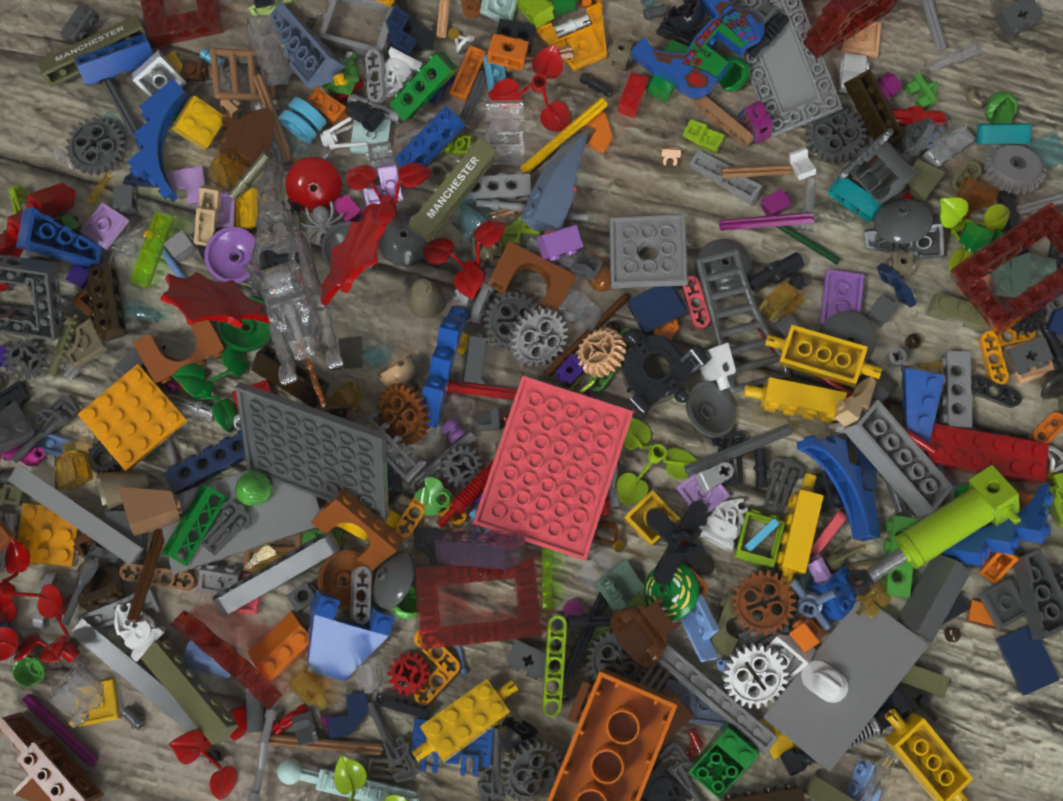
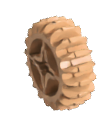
[576,327,627,378]

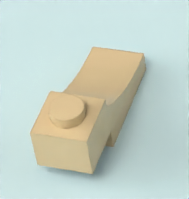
[194,185,222,246]
[834,377,876,426]

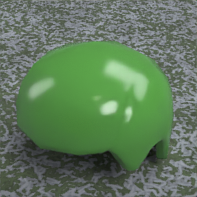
[12,655,47,687]

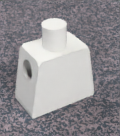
[700,343,736,390]

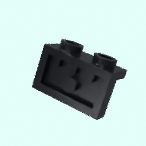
[812,470,844,513]

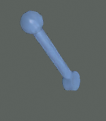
[453,634,468,675]

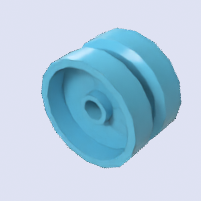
[278,97,327,144]

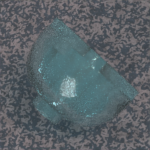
[458,204,490,239]

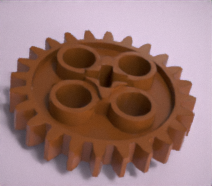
[376,382,431,445]
[730,570,796,636]

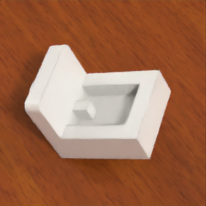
[789,147,816,180]

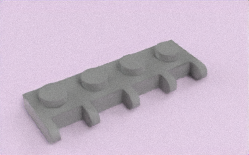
[361,411,426,482]
[75,586,161,634]

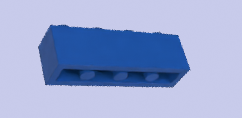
[74,33,153,85]

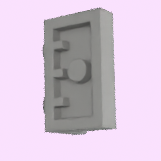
[198,562,243,594]

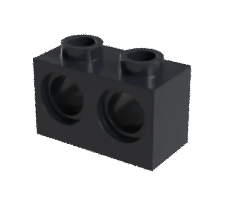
[496,18,536,53]

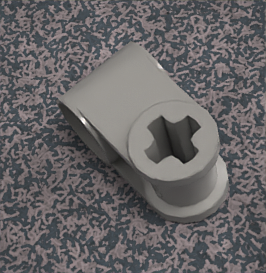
[694,462,734,493]

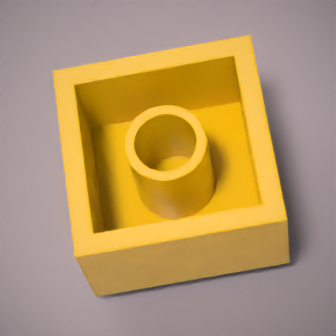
[171,95,226,150]
[623,490,680,547]

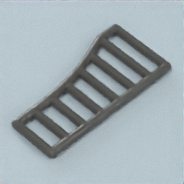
[695,248,792,394]

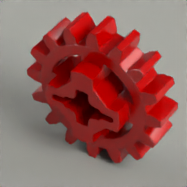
[387,652,431,697]

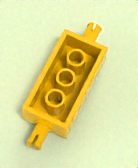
[765,324,882,388]
[743,377,847,424]
[775,474,824,592]
[411,679,518,763]
[884,709,973,801]

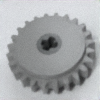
[984,144,1046,195]

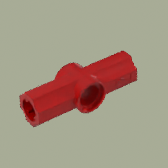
[891,106,946,128]

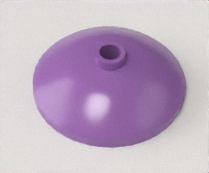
[205,227,261,283]

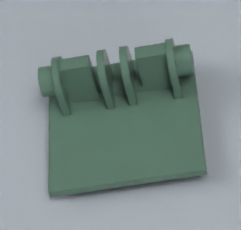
[595,559,644,612]

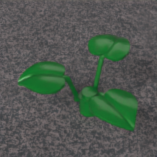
[172,346,248,433]

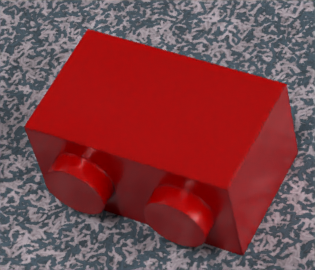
[617,71,648,119]

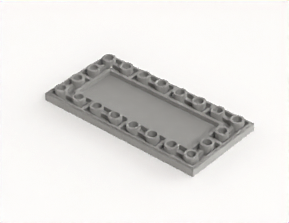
[730,0,843,138]
[162,471,320,575]
[763,596,929,772]

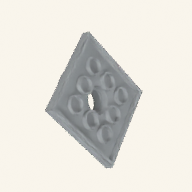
[610,214,688,288]

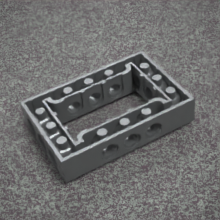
[0,254,64,341]

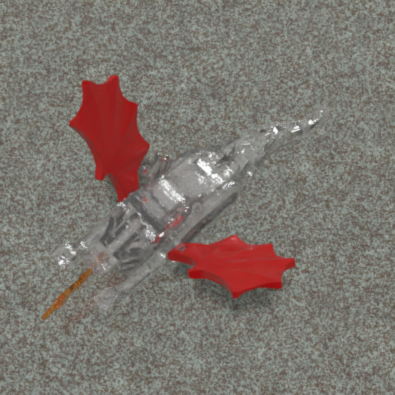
[160,139,386,413]

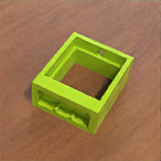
[733,509,785,569]

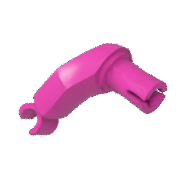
[0,444,45,467]

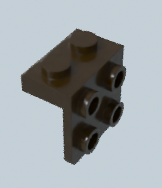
[77,563,126,612]

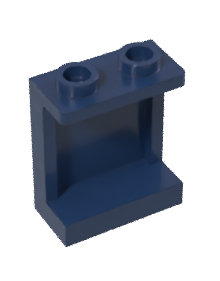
[627,286,687,336]

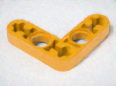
[978,327,1036,385]
[396,487,467,538]
[414,630,461,705]

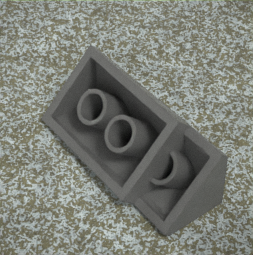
[896,555,971,643]

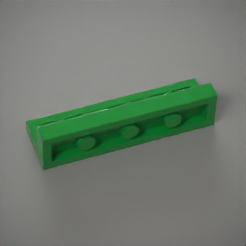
[161,484,227,566]

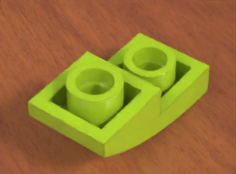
[440,136,474,156]

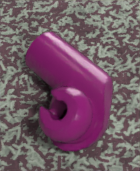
[152,375,179,393]

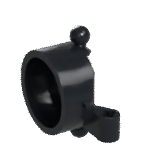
[622,329,712,418]

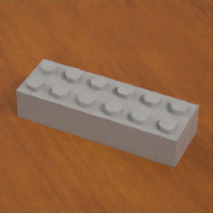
[843,400,953,517]

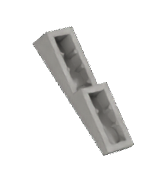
[689,150,763,207]

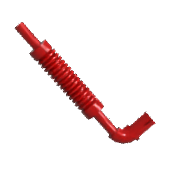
[437,413,510,527]

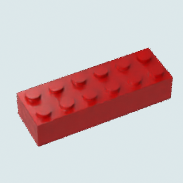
[922,424,1049,485]

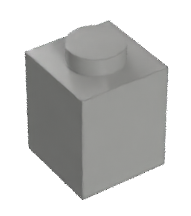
[163,230,197,263]

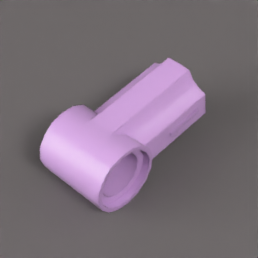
[807,554,833,582]

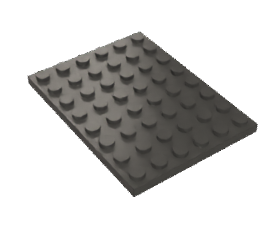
[235,382,389,522]

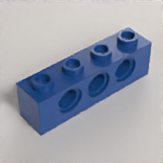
[394,105,466,167]

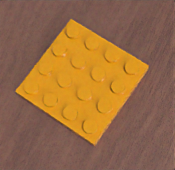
[77,364,188,472]

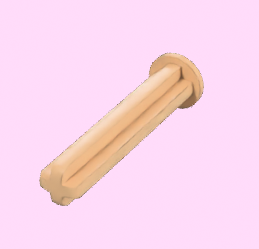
[436,0,450,38]

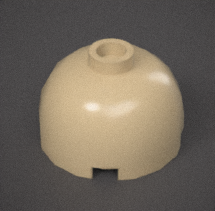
[377,355,416,387]

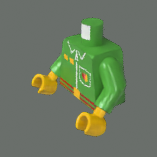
[321,52,360,95]

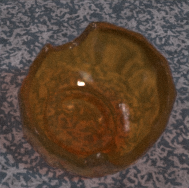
[586,264,611,292]

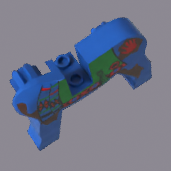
[631,0,765,98]

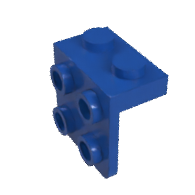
[807,566,860,620]

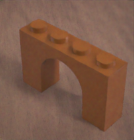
[487,241,577,313]
[133,320,227,384]
[311,487,404,572]

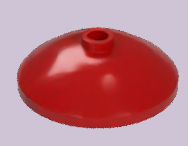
[285,157,342,213]

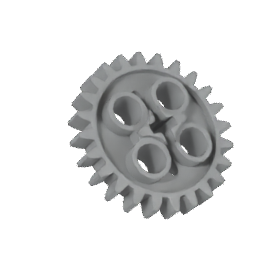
[508,306,568,367]

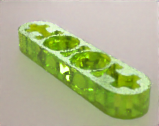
[542,547,552,611]

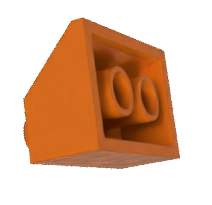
[247,611,309,682]

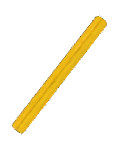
[520,97,608,174]

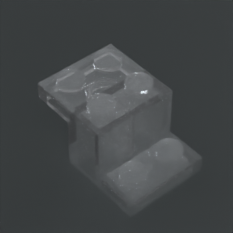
[486,100,524,165]
[50,660,104,728]

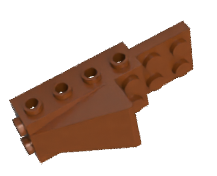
[0,712,104,801]

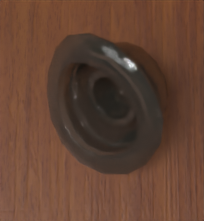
[1040,370,1063,400]

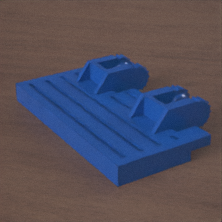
[411,718,494,777]

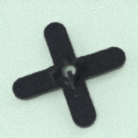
[646,500,714,585]

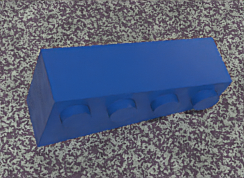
[16,207,102,268]
[901,364,945,451]

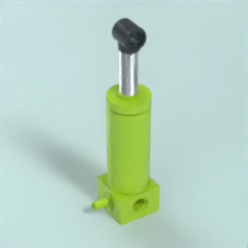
[847,465,1021,596]

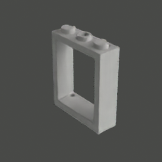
[318,0,398,59]

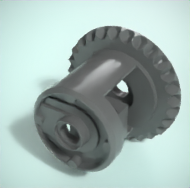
[837,127,916,204]

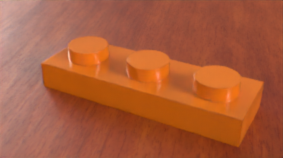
[449,45,487,102]

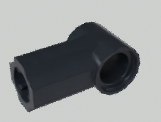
[346,101,385,132]
[259,250,301,277]

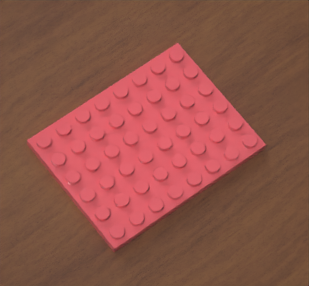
[473,376,634,561]

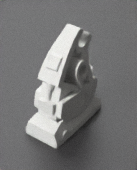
[373,47,423,97]
[699,499,748,552]
[114,602,167,662]

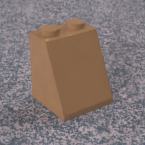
[118,487,183,536]

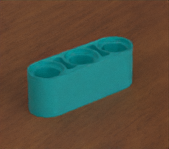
[976,123,1032,144]
[827,177,883,222]

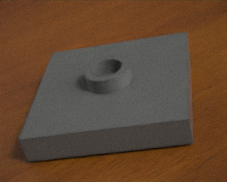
[978,577,1026,630]

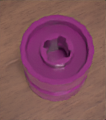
[876,72,902,102]

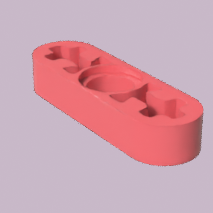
[682,276,710,330]
[810,509,847,557]

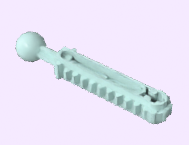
[277,758,420,801]

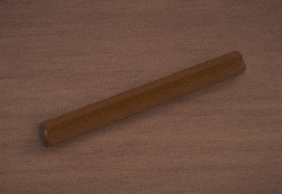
[127,529,164,623]

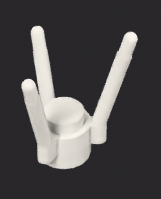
[320,117,367,150]

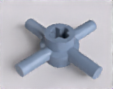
[787,579,838,631]

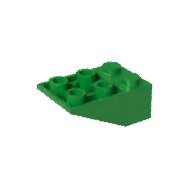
[688,721,760,799]

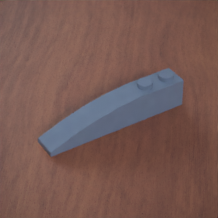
[270,1,345,88]
[520,133,587,231]

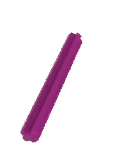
[719,212,814,231]
[22,694,99,767]

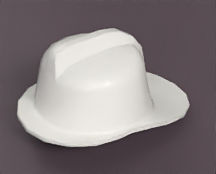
[801,660,848,703]

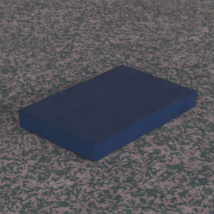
[995,625,1060,696]

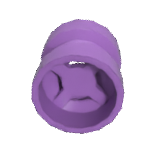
[440,418,467,445]

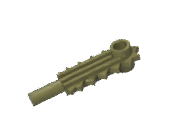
[48,311,81,376]

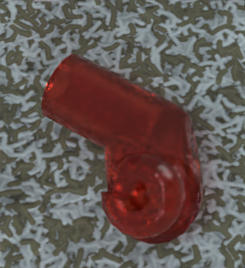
[686,727,703,759]

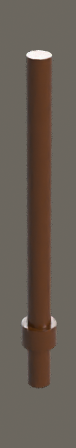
[544,294,629,377]

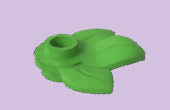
[414,477,453,516]

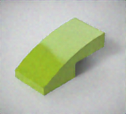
[682,119,725,153]

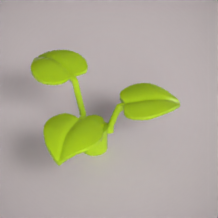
[939,197,1010,280]
[616,417,697,505]
[334,756,408,801]

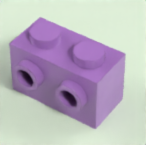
[536,225,583,261]

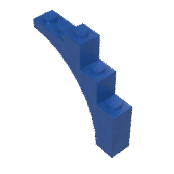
[127,79,189,202]
[422,305,470,428]
[796,435,881,542]
[940,484,1054,566]

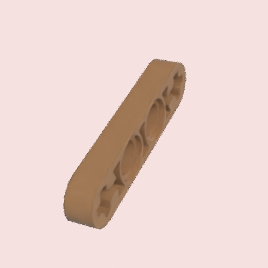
[693,96,754,147]
[119,563,196,590]

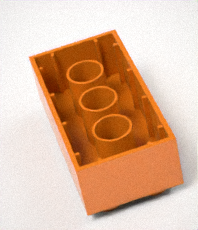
[547,668,678,801]

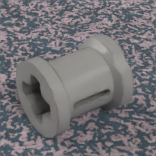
[885,348,907,369]

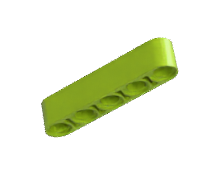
[542,615,567,717]

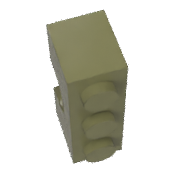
[926,292,993,332]
[710,592,752,658]

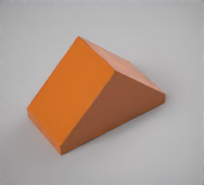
[978,551,1019,584]

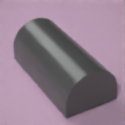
[246,690,264,733]

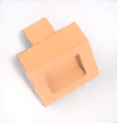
[220,99,242,119]
[661,146,681,166]

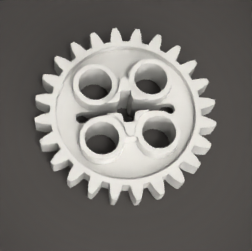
[722,643,789,709]

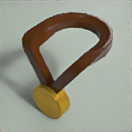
[593,520,625,552]

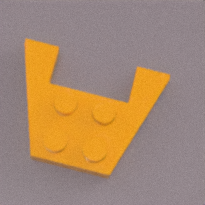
[536,2,607,71]

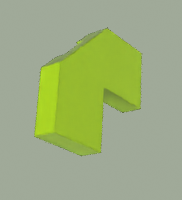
[501,215,540,250]

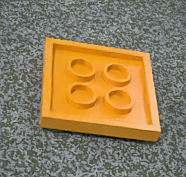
[17,503,79,567]

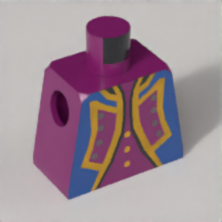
[738,101,773,145]

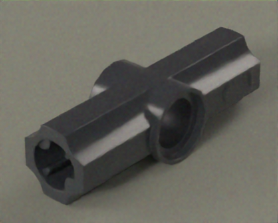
[748,252,805,293]

